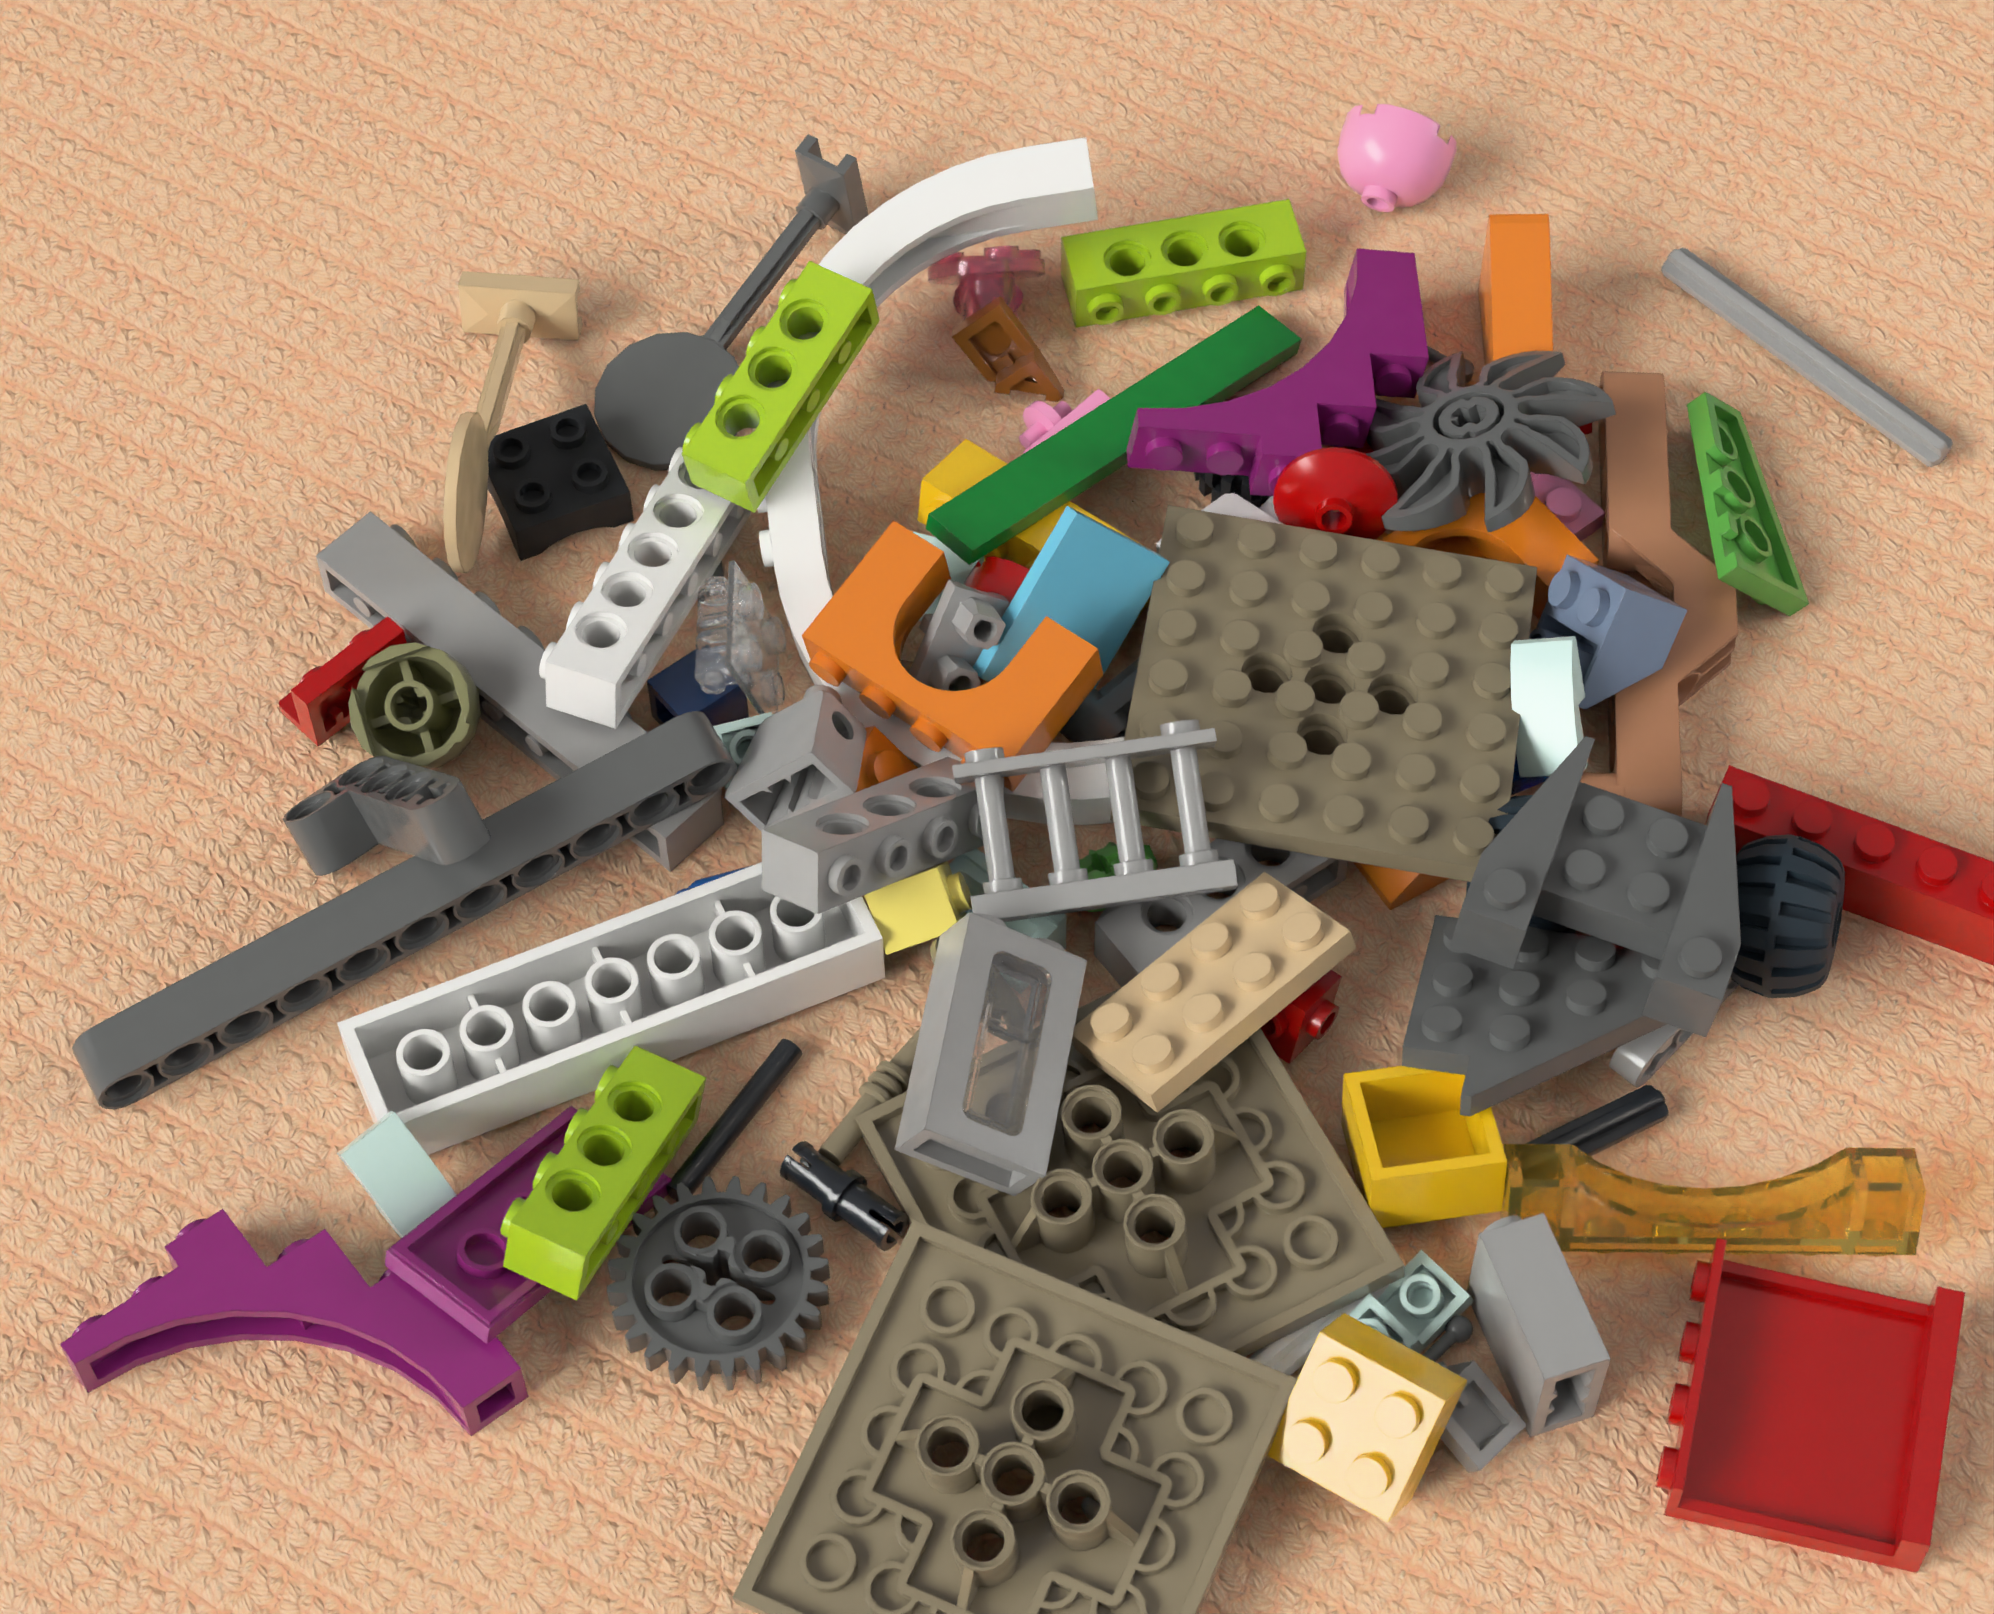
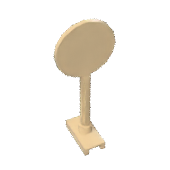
[443,271,583,573]

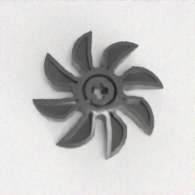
[1366,351,1616,533]

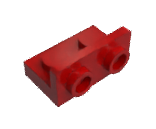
[279,616,407,747]

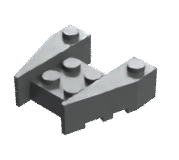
[1449,736,1741,1038]

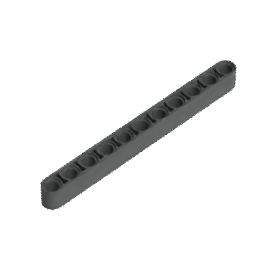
[72,711,737,1109]

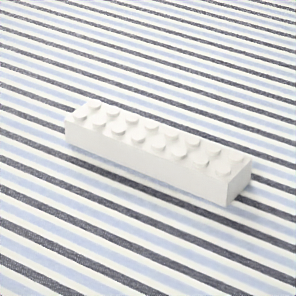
[337,862,885,1155]

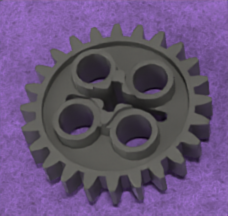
[607,1176,830,1391]

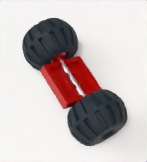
[1466,795,1845,998]

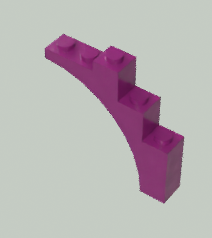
[1127,248,1429,496]
[60,1209,528,1436]

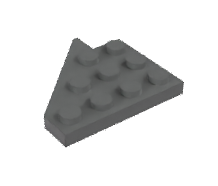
[1402,915,1667,1116]

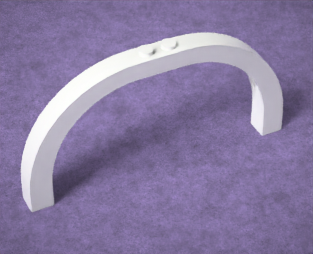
[757,137,1125,825]

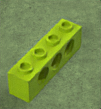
[1061,199,1306,328]
[682,261,880,513]
[500,1045,707,1301]

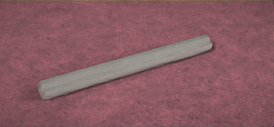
[1661,248,1953,467]

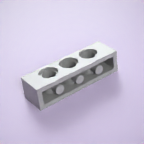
[762,757,1004,914]
[1094,839,1348,987]

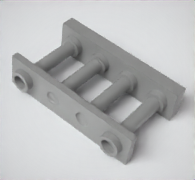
[952,719,1238,922]

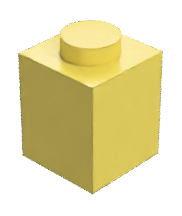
[865,861,972,955]

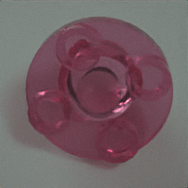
[927,246,1045,321]

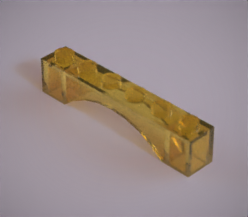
[1499,1144,1926,1257]

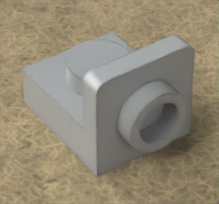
[1438,1360,1526,1473]

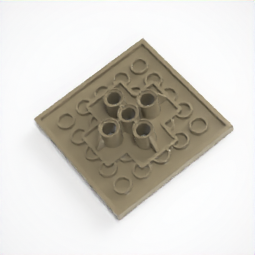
[1110,505,1537,882]
[855,988,1405,1431]
[732,1219,1297,1614]

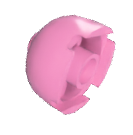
[1338,104,1457,212]

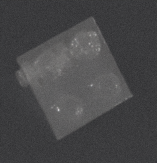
[695,560,786,715]

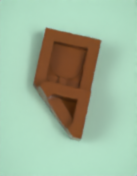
[952,296,1064,402]

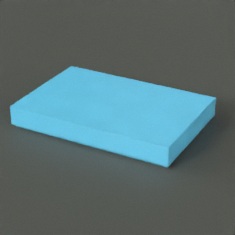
[973,506,1170,688]

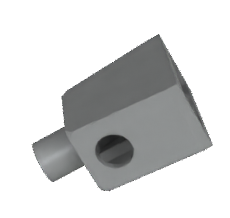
[725,685,867,832]

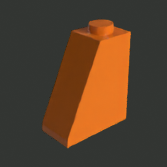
[1478,214,1553,365]

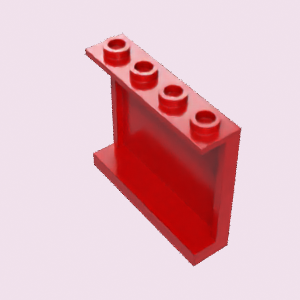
[1656,1238,1965,1573]

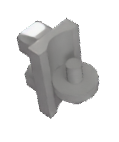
[909,579,1009,691]

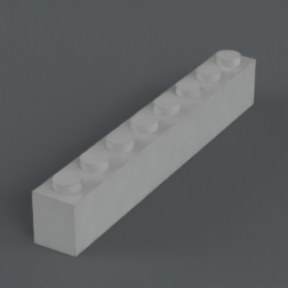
[316,511,724,872]

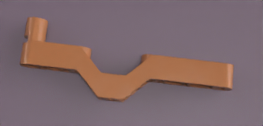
[1580,371,1738,817]

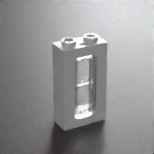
[895,912,1087,1196]

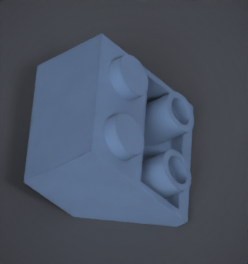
[1529,554,1687,709]

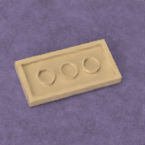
[1072,872,1356,1113]

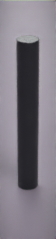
[666,1039,802,1202]

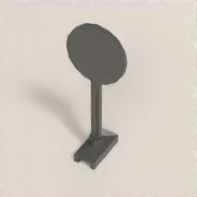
[594,134,868,471]

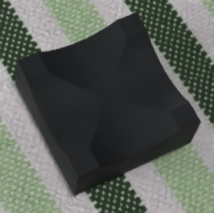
[488,404,634,561]

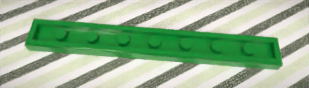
[925,305,1302,565]

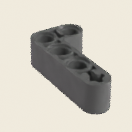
[283,756,491,876]

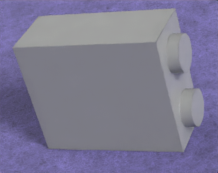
[1467,1213,1611,1437]

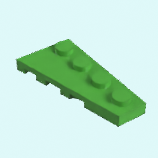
[1687,392,1809,616]

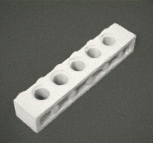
[539,447,752,729]

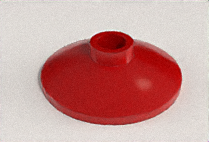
[1273,447,1398,540]

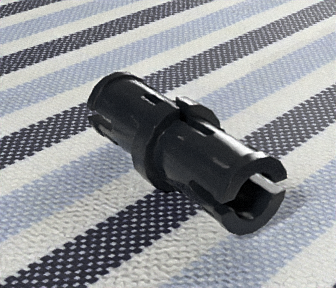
[780,1141,909,1251]

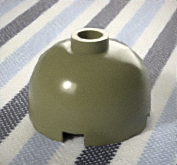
[348,642,481,769]

